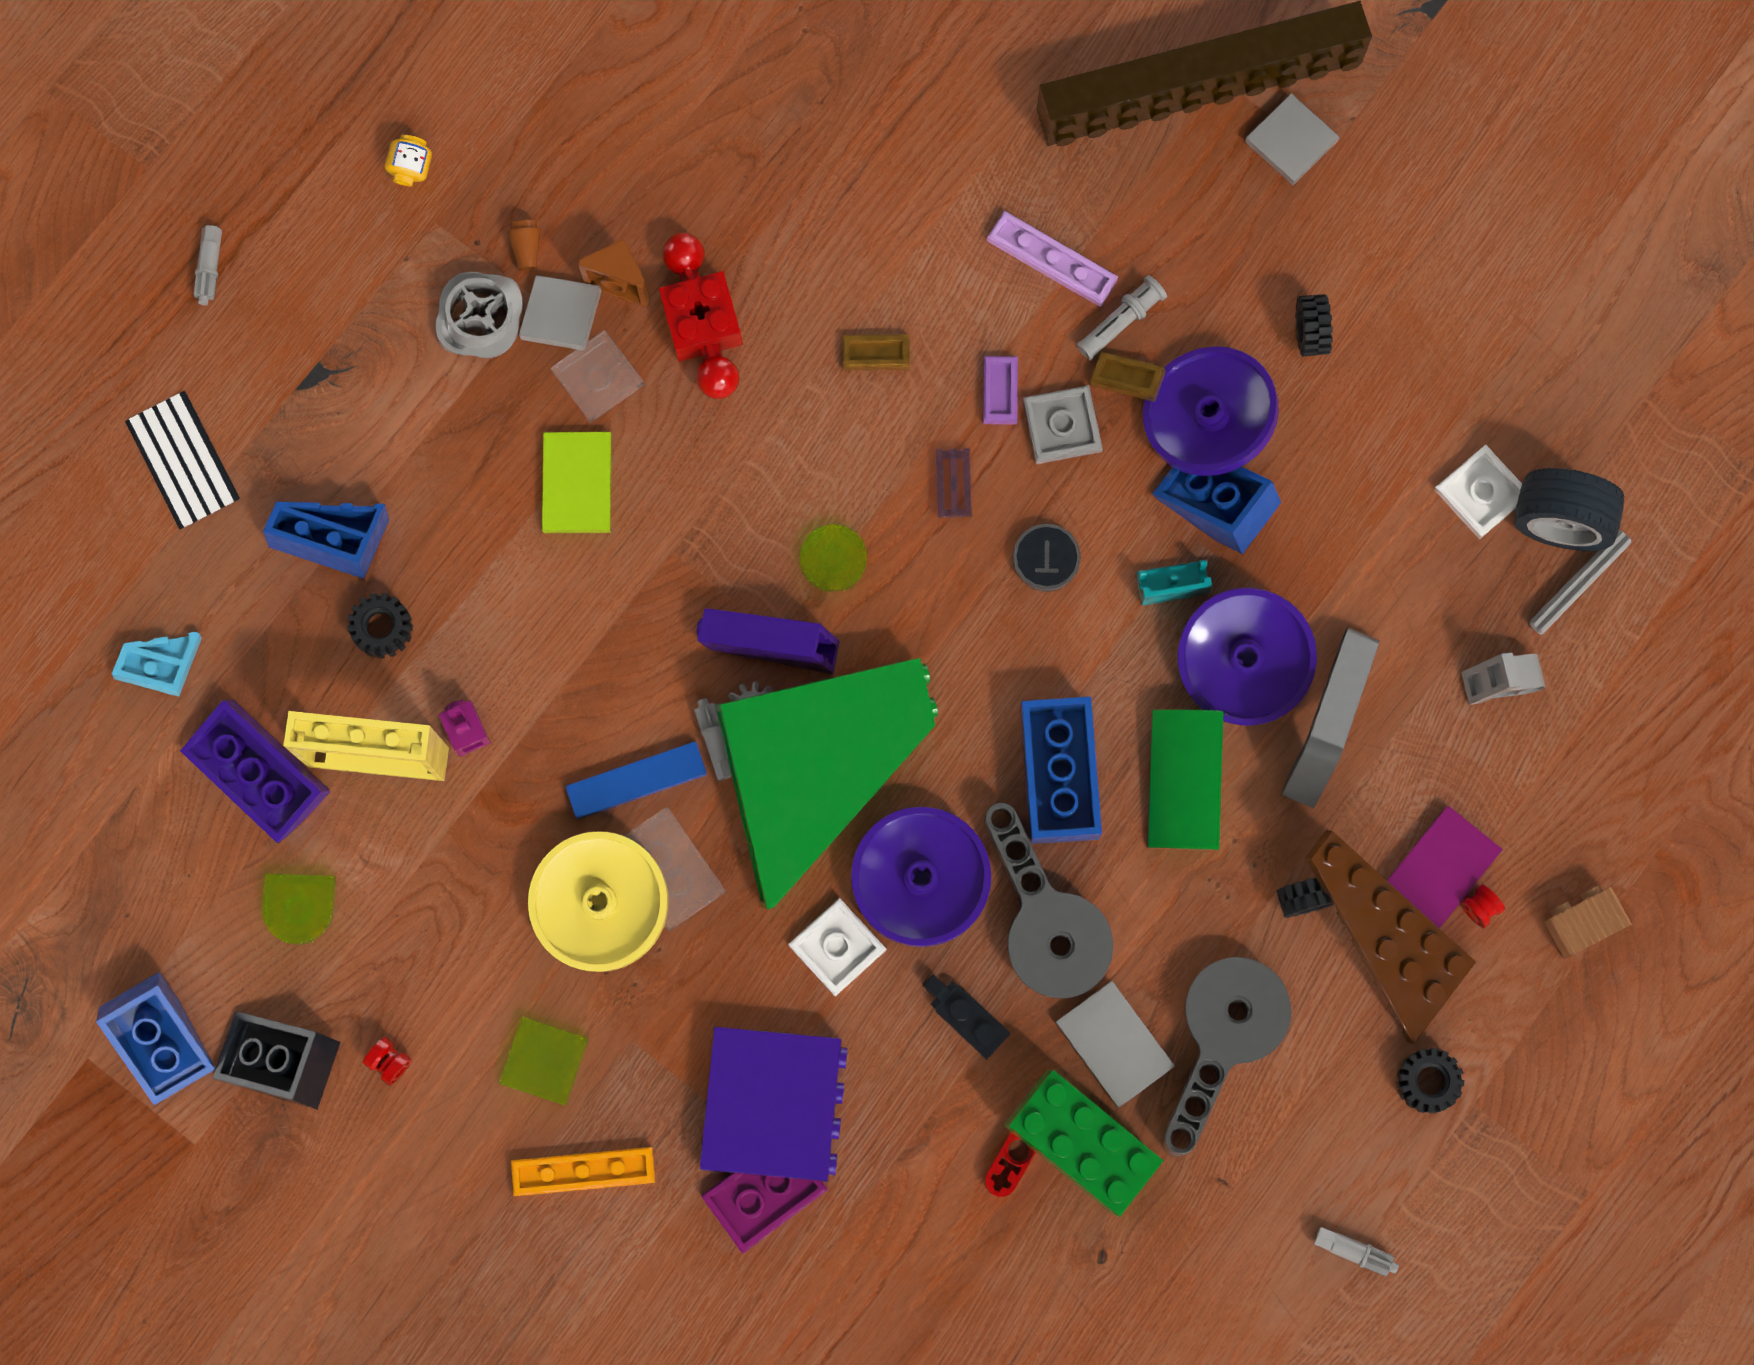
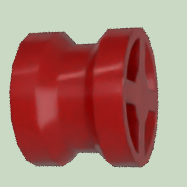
[1460,884,1505,929]

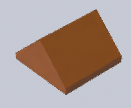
[578,239,650,307]

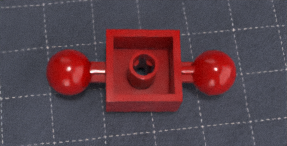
[659,233,743,399]

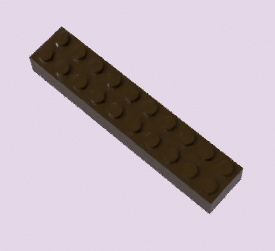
[1037,1,1372,146]

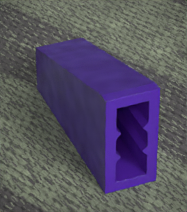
[696,608,840,674]

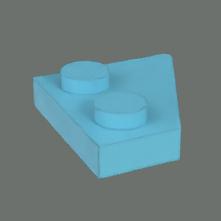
[112,632,202,697]

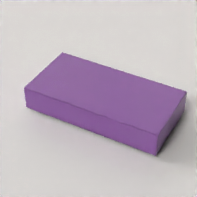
[983,356,1018,424]

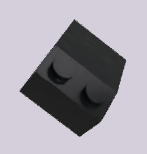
[213,1011,341,1110]

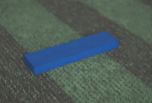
[565,741,707,820]

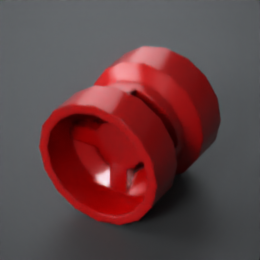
[362,1037,413,1086]

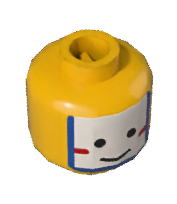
[385,135,432,187]

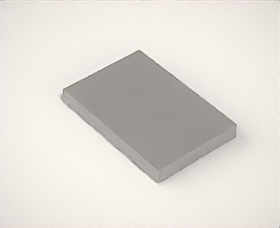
[1055,981,1175,1108]

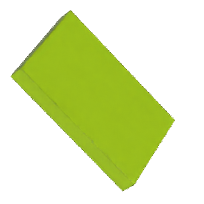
[542,432,612,533]

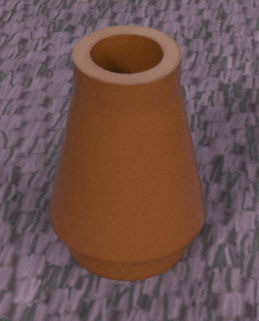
[508,220,541,270]

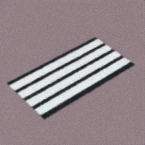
[125,391,240,530]

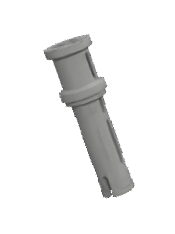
[1076,275,1167,360]

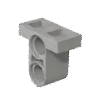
[1461,652,1546,705]

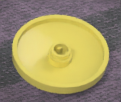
[528,831,669,972]

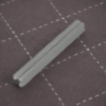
[1529,530,1631,635]

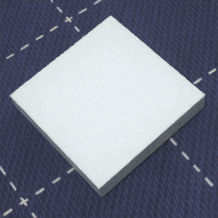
[1434,445,1522,540]
[788,898,887,997]

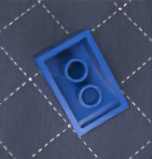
[1153,467,1281,554]
[96,972,215,1105]

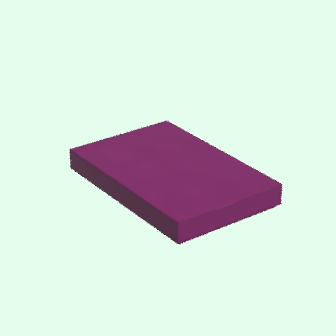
[1387,806,1503,928]
[701,1173,828,1254]

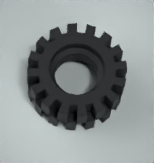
[1295,294,1333,357]
[347,593,413,658]
[1276,877,1334,918]
[1396,1048,1465,1114]

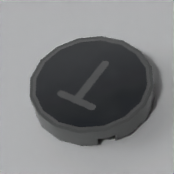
[1013,524,1081,592]

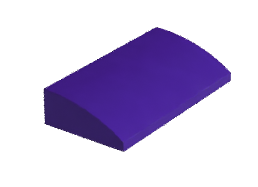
[180,700,331,843]

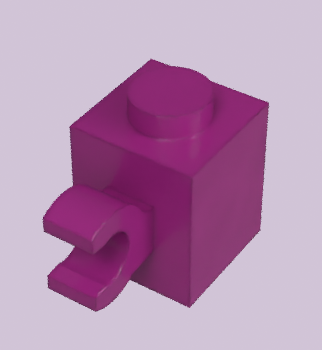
[439,699,491,757]

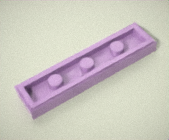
[987,210,1118,308]

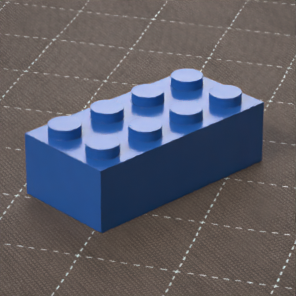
[1020,697,1102,844]

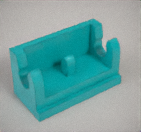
[1135,559,1212,606]

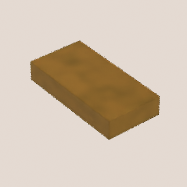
[843,334,910,371]
[1090,352,1166,402]

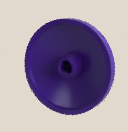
[1143,347,1279,476]
[1178,587,1317,726]
[852,807,991,947]

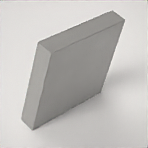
[1245,93,1339,185]
[519,275,602,351]
[1023,385,1103,464]

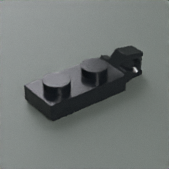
[923,975,1010,1060]

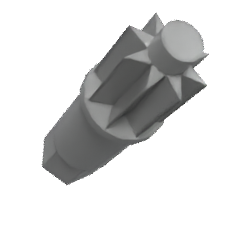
[194,225,222,305]
[694,698,732,781]
[1313,1227,1399,1277]

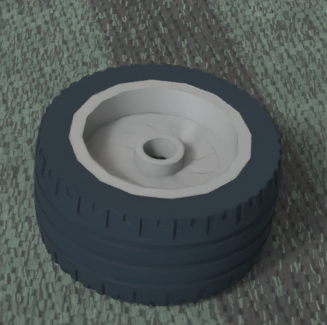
[1515,468,1625,551]

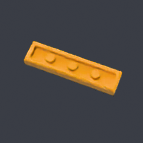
[511,1147,656,1196]

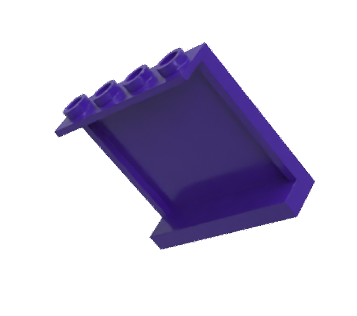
[700,1027,848,1182]

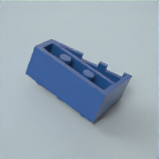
[263,502,389,579]

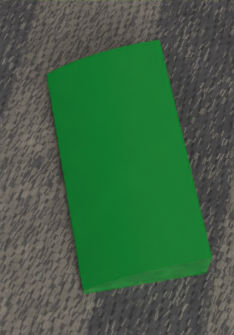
[1147,710,1224,850]

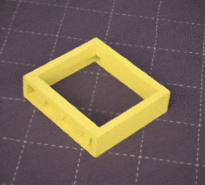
[283,711,449,781]

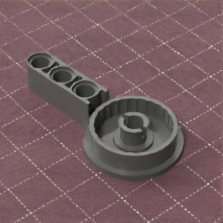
[984,803,1113,998]
[1162,957,1291,1157]

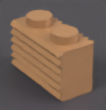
[1544,886,1632,959]

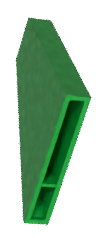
[715,658,938,909]

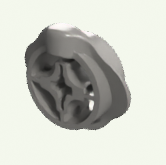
[436,272,523,358]

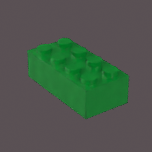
[1004,1070,1164,1217]

